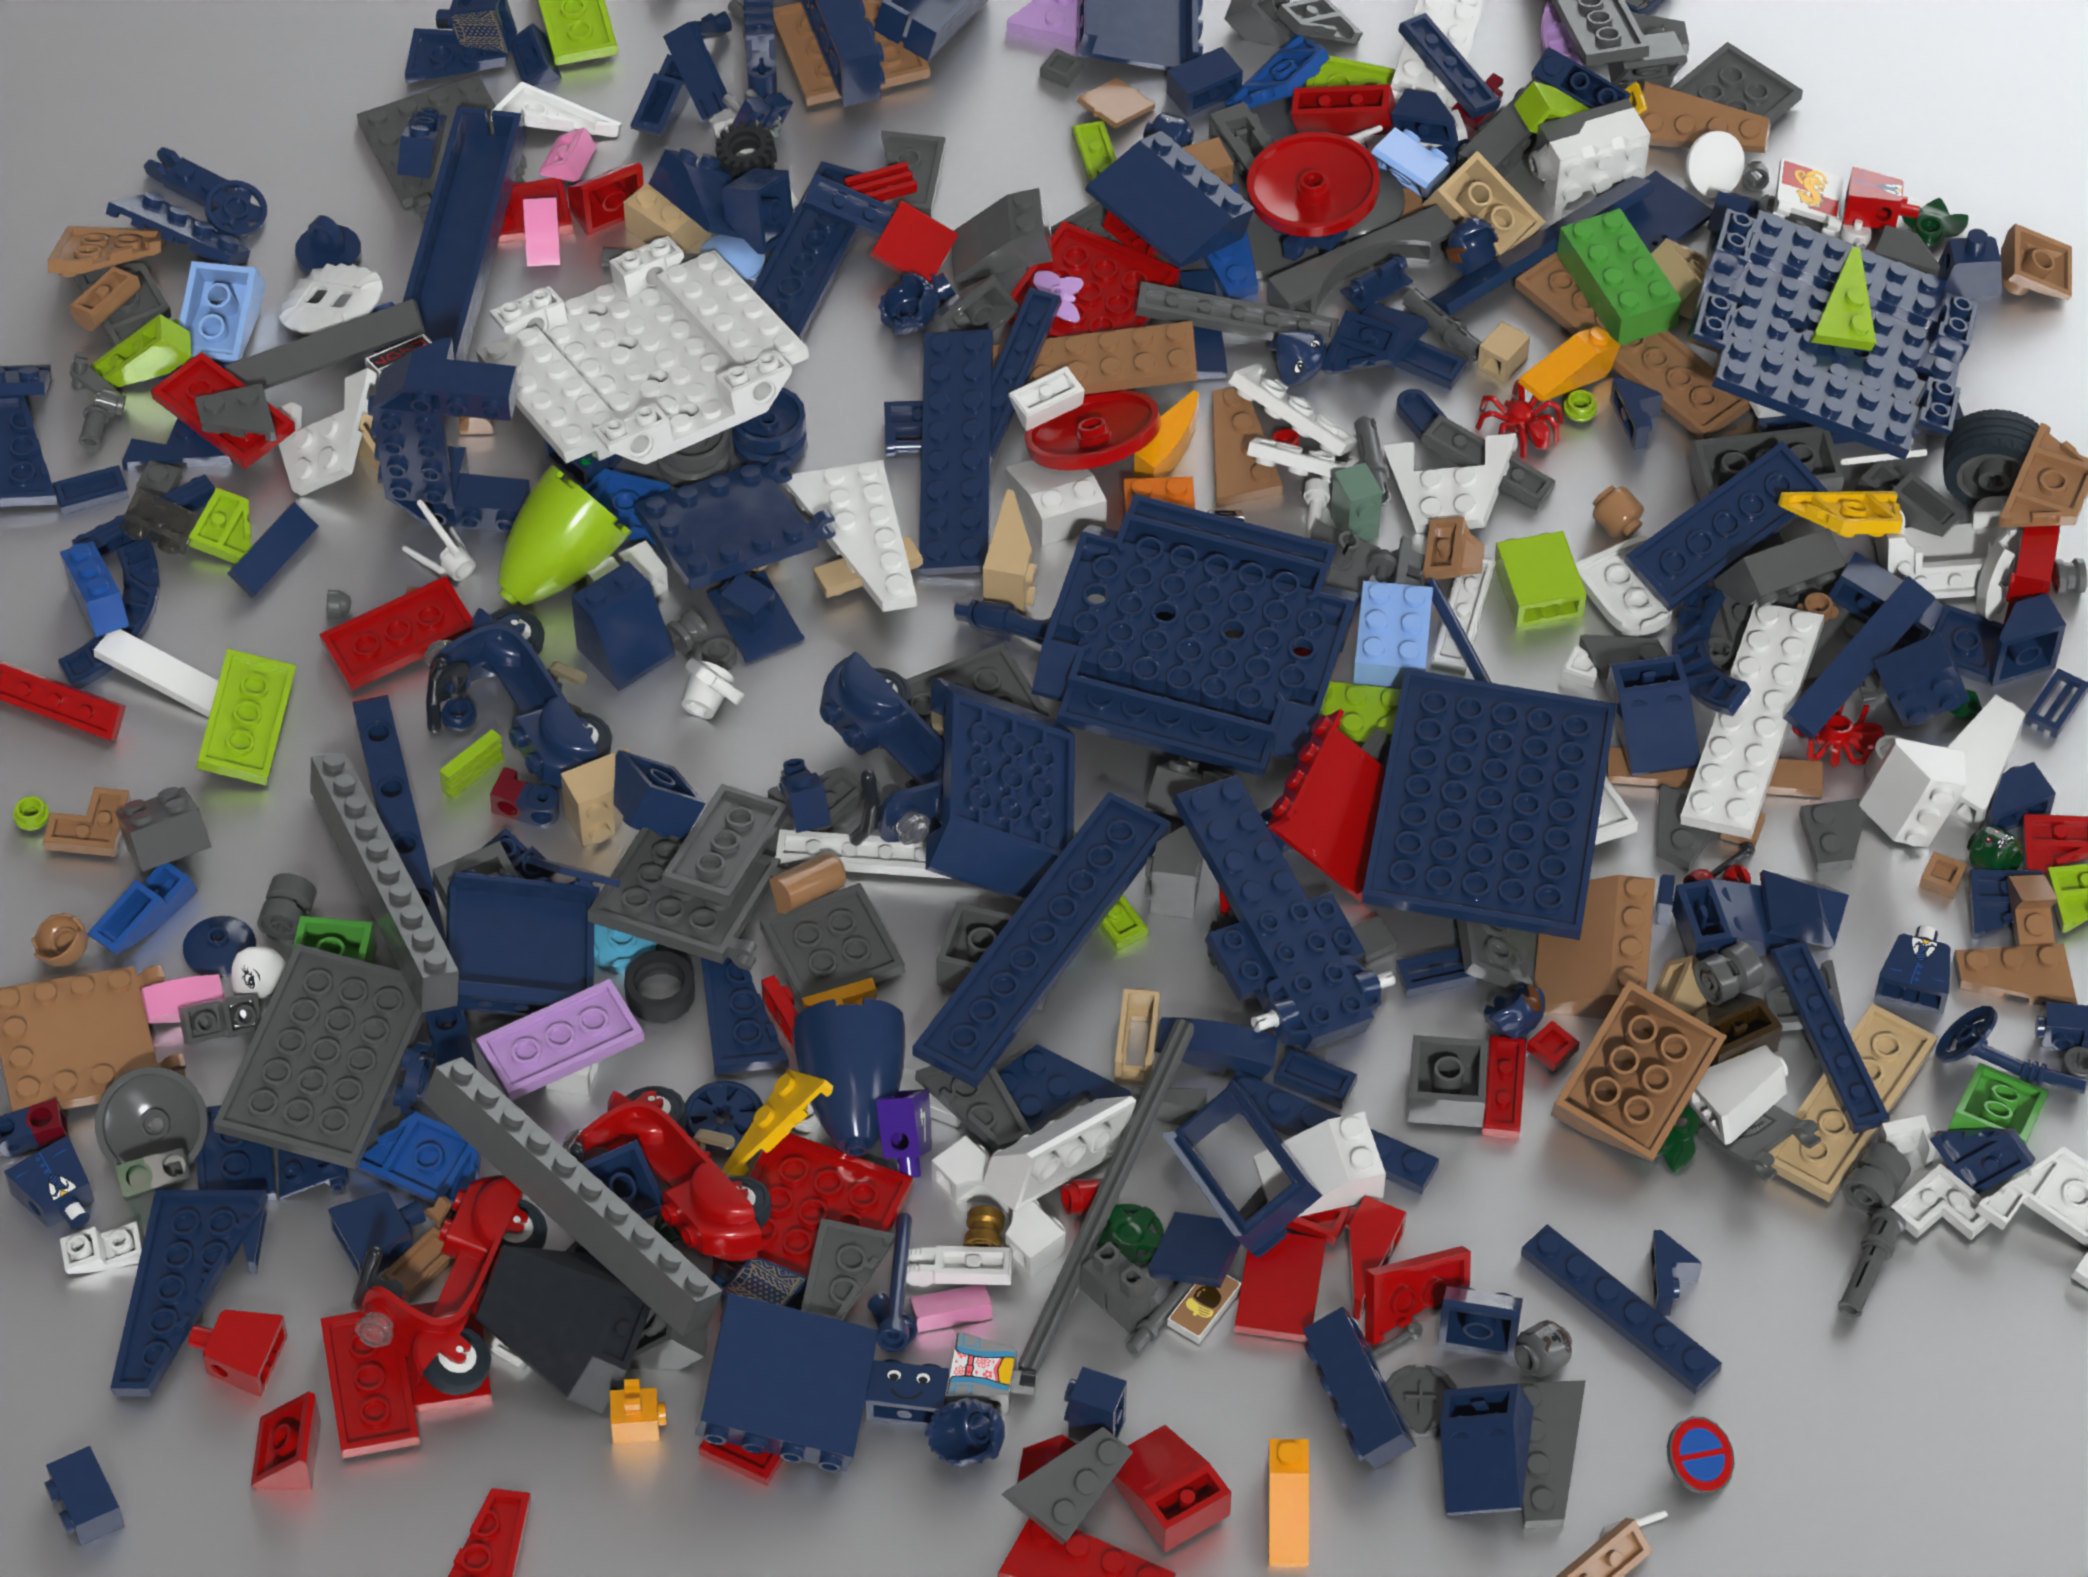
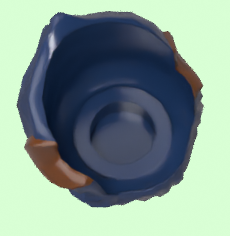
[1446,217,1499,276]
[1483,984,1545,1040]

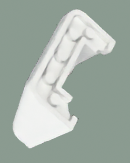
[1873,496,2024,599]

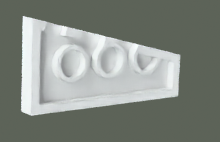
[1229,363,1357,456]

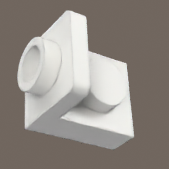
[1877,1114,1937,1165]

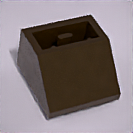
[1690,993,1783,1067]

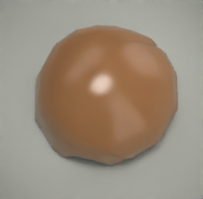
[31,913,88,968]

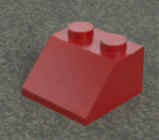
[567,162,644,235]

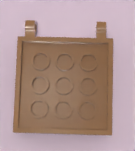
[0,965,186,1112]

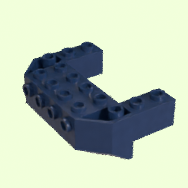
[368,337,531,533]

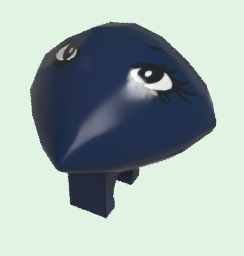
[1268,330,1326,387]

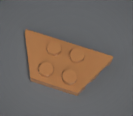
[1998,423,2088,528]

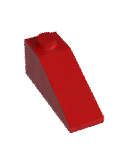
[1344,1195,1407,1321]

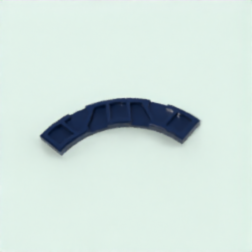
[58,536,160,689]
[1672,587,1751,717]

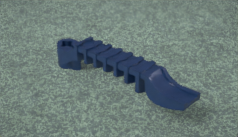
[744,0,778,100]

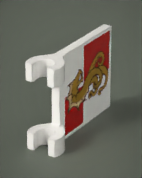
[1772,158,1844,238]

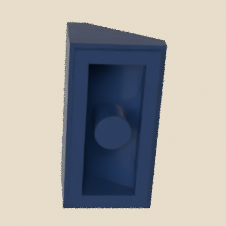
[511,23,562,86]

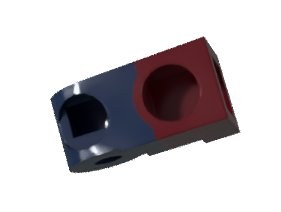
[490,767,560,827]
[0,1098,70,1157]

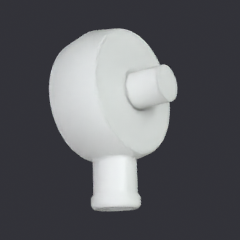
[1840,219,1872,250]

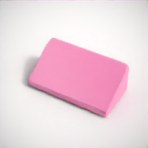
[539,128,596,182]
[909,1285,992,1333]

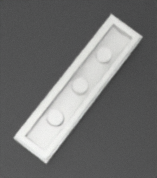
[1431,559,1496,675]
[94,629,218,717]

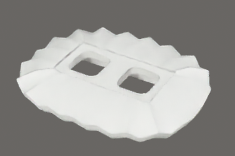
[278,263,383,335]

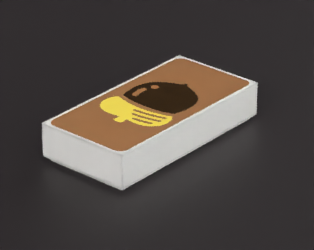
[1167,1275,1242,1344]

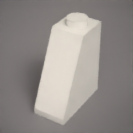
[1689,1045,1788,1145]

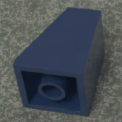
[571,561,675,691]

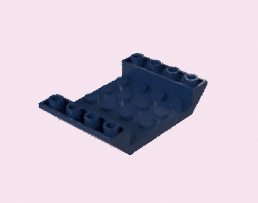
[925,677,1075,902]

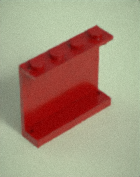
[1267,709,1386,905]

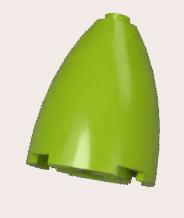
[497,465,632,606]

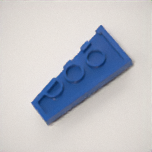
[1203,184,1258,300]

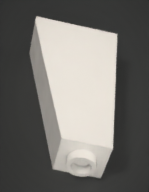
[1947,695,2025,832]

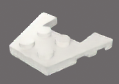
[277,368,377,496]
[1383,433,1518,533]
[1974,1147,2088,1289]

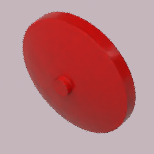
[1247,131,1380,237]
[1025,390,1161,471]

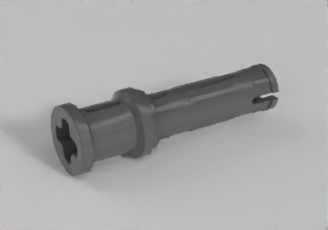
[1838,1208,1906,1317]

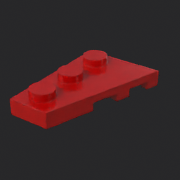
[1365,1246,1471,1346]

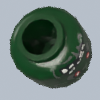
[1967,825,2024,870]

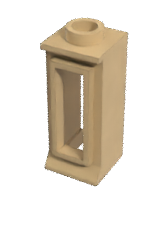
[1114,988,1161,1086]

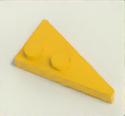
[721,1069,833,1176]

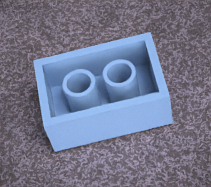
[1353,581,1433,689]

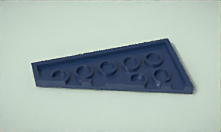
[110,1190,268,1396]

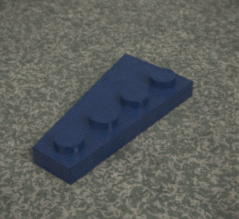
[105,192,251,265]

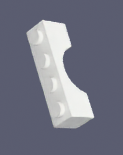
[931,1135,1066,1278]

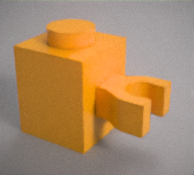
[610,1379,667,1444]

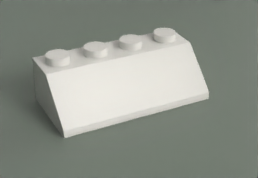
[983,1096,1137,1211]

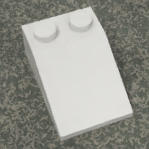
[1005,460,1107,546]
[1253,1112,1386,1217]

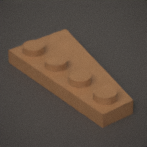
[1639,81,1771,153]
[1212,387,1283,507]

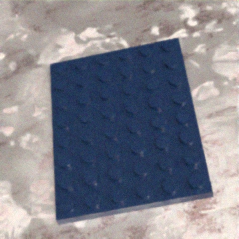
[1361,668,1617,940]

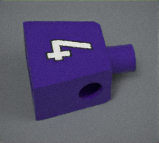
[876,1089,932,1178]

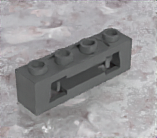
[1209,102,1275,192]

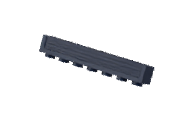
[71,474,215,558]

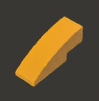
[1134,390,1199,478]

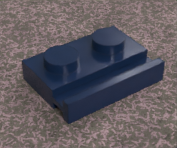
[0,365,52,396]

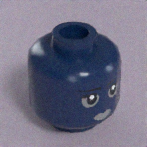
[1143,113,1194,147]

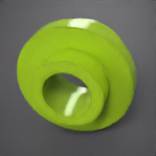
[1563,390,1598,422]
[13,796,50,831]

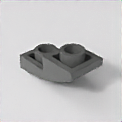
[178,993,262,1045]

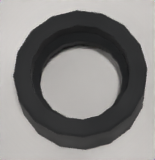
[624,951,695,1023]

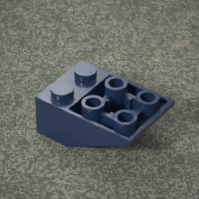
[1606,655,1700,776]
[1672,879,1797,961]
[1440,1383,1534,1516]

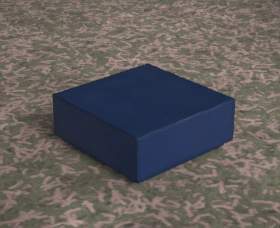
[1655,874,1675,926]

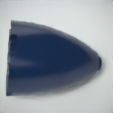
[793,998,906,1156]

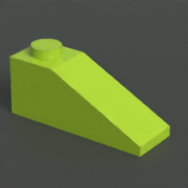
[1513,81,1590,133]
[90,314,192,388]

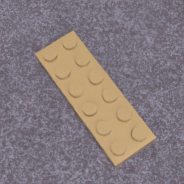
[1769,1003,1938,1202]

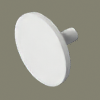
[1684,131,1745,197]

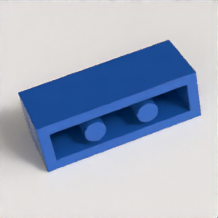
[60,541,129,637]

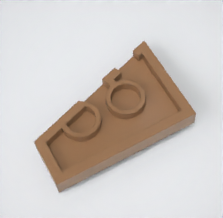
[1953,944,2077,1005]

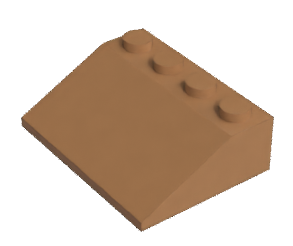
[1534,875,1655,1019]
[1551,980,1727,1162]

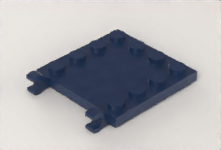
[633,454,836,591]

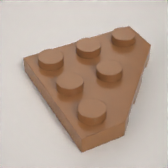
[48,226,167,277]

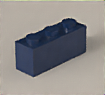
[1828,552,1946,646]

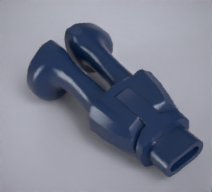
[954,600,1055,645]

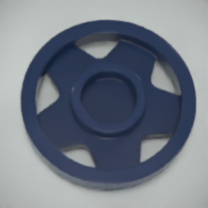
[204,180,267,239]

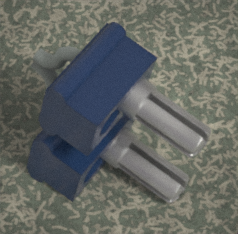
[722,89,793,138]

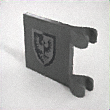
[1697,1105,1821,1181]

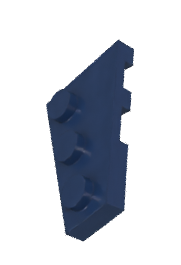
[405,28,509,83]

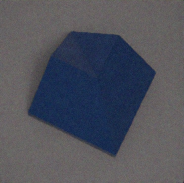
[1759,870,1849,948]

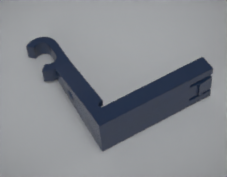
[663,11,732,121]

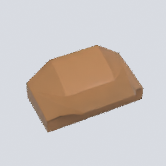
[1423,517,1485,581]

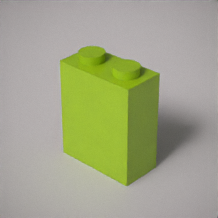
[1494,531,1587,628]

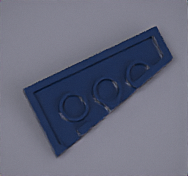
[0,395,57,507]
[700,957,789,1075]

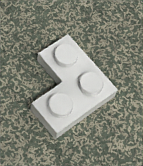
[1890,1163,1991,1240]

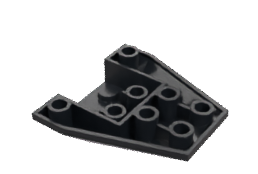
[474,1245,651,1414]

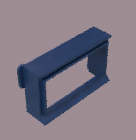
[1161,1079,1323,1257]

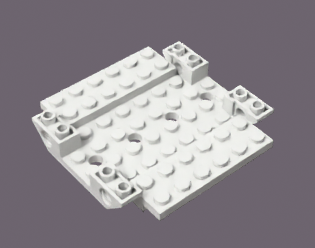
[476,236,809,465]

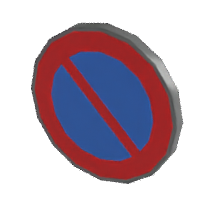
[1666,1416,1735,1494]

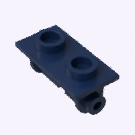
[1340,256,1413,312]

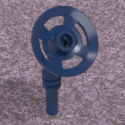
[1936,1006,2088,1094]

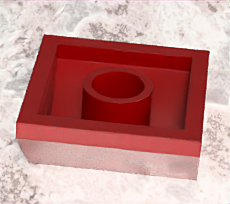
[251,1391,321,1490]

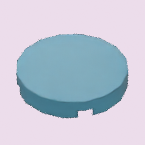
[594,924,659,974]

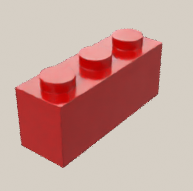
[1291,84,1396,136]

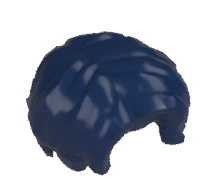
[878,273,940,336]

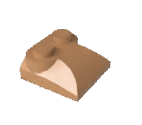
[2000,223,2072,300]

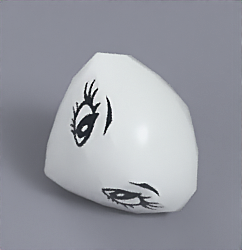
[231,947,287,1000]

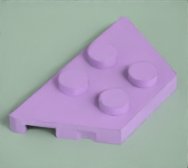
[1007,0,1078,47]

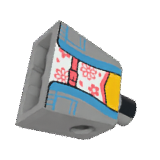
[945,1332,1037,1415]

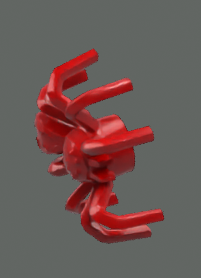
[1475,379,1563,459]
[1792,703,1885,768]

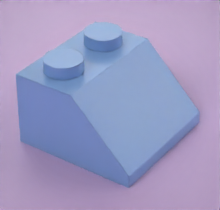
[1371,128,1450,201]

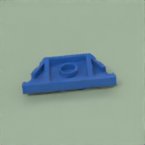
[1224,34,1330,109]
[581,468,671,546]
[357,1111,481,1214]

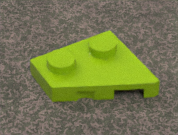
[188,487,251,564]
[2046,864,2088,933]

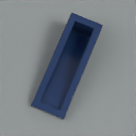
[243,1205,267,1274]

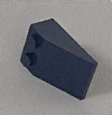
[649,148,743,239]

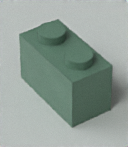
[1331,462,1382,542]

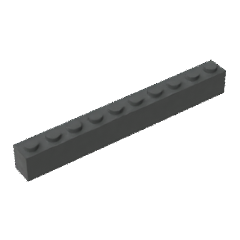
[310,751,459,1013]
[423,1057,723,1337]

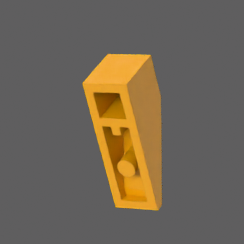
[1518,326,1621,402]
[1267,1439,1309,1567]

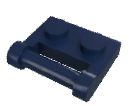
[884,401,923,458]

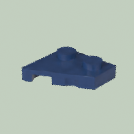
[1929,1128,2035,1194]

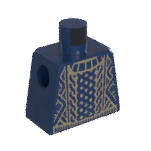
[436,0,517,54]
[712,1257,808,1310]

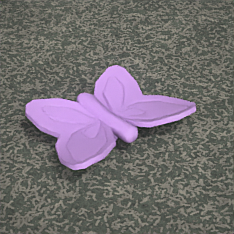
[1033,271,1084,323]

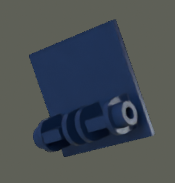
[278,1149,349,1199]

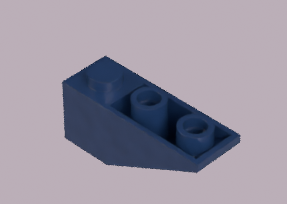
[1531,47,1631,109]
[397,108,447,179]

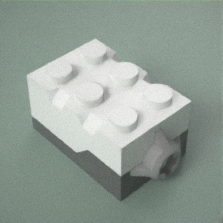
[1529,99,1651,206]

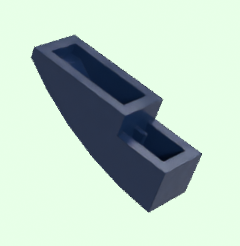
[630,54,690,137]
[1154,1017,1278,1080]

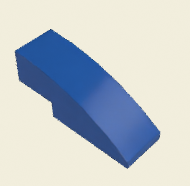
[87,863,198,955]

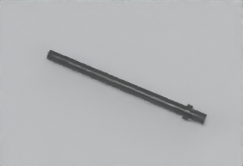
[1126,1185,1267,1354]

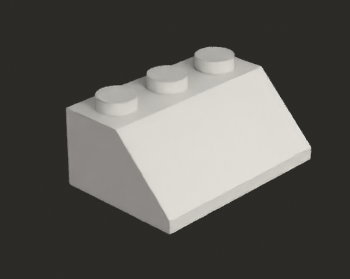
[1858,738,1966,848]

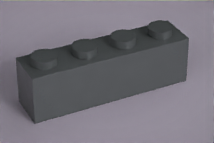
[1456,79,1543,178]

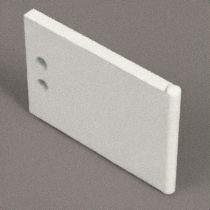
[1834,438,1927,465]

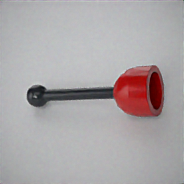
[1683,842,1755,884]

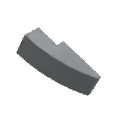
[1854,461,1965,537]

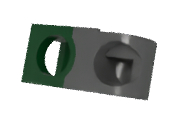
[114,1148,192,1201]

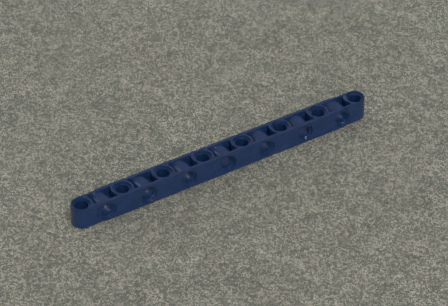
[352,695,478,1071]

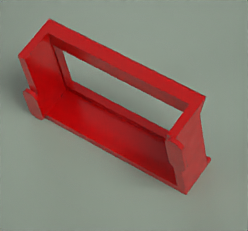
[2003,526,2060,625]

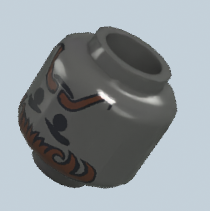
[1514,1320,1572,1377]

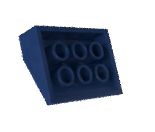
[1085,131,1255,269]

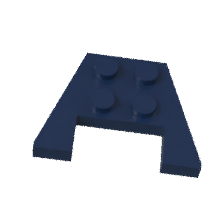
[122,368,233,471]
[998,1044,1131,1133]

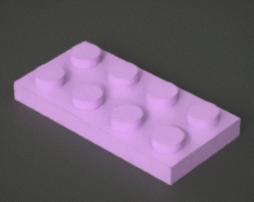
[476,979,645,1101]

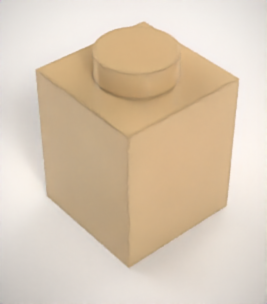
[1477,321,1530,383]

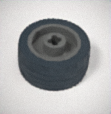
[1943,409,2039,507]

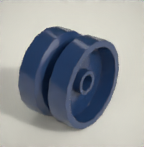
[732,388,808,469]

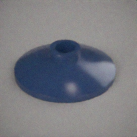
[183,916,257,978]

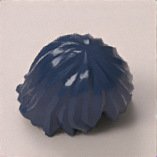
[925,1398,1005,1467]

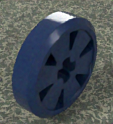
[683,1081,763,1158]

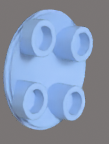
[699,234,765,281]

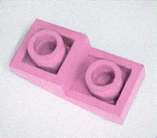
[523,197,561,267]
[141,974,224,1023]

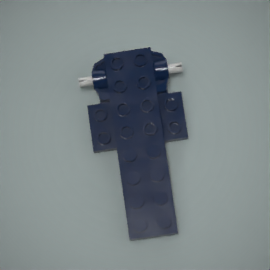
[1172,775,1395,1052]

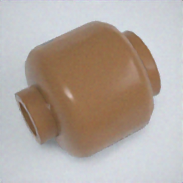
[1592,485,1644,537]

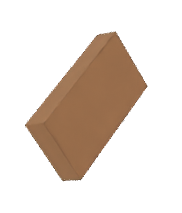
[381,1225,456,1303]

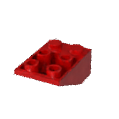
[1112,1425,1232,1553]

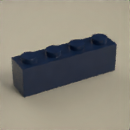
[1303,1306,1416,1469]

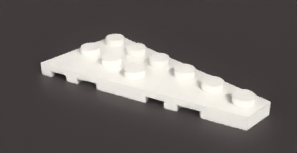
[782,460,918,612]

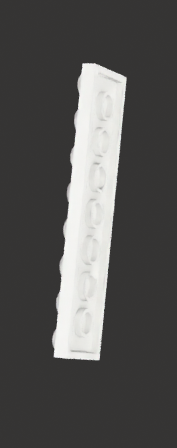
[1680,603,1824,839]

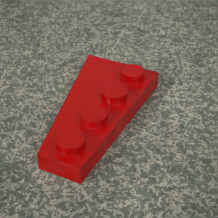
[448,1488,531,1577]
[998,1518,1176,1577]

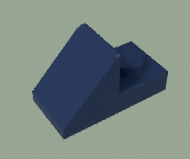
[1610,377,1663,450]
[1650,1230,1702,1316]

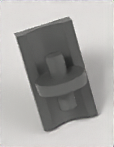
[1367,536,1425,586]

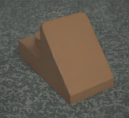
[2007,875,2057,946]

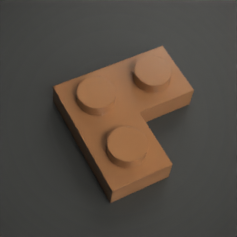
[43,787,131,857]

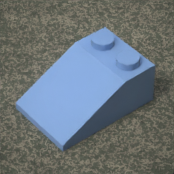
[179,261,266,363]

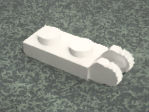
[906,1246,1013,1287]

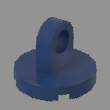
[295,215,362,275]

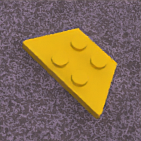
[1778,491,1903,538]

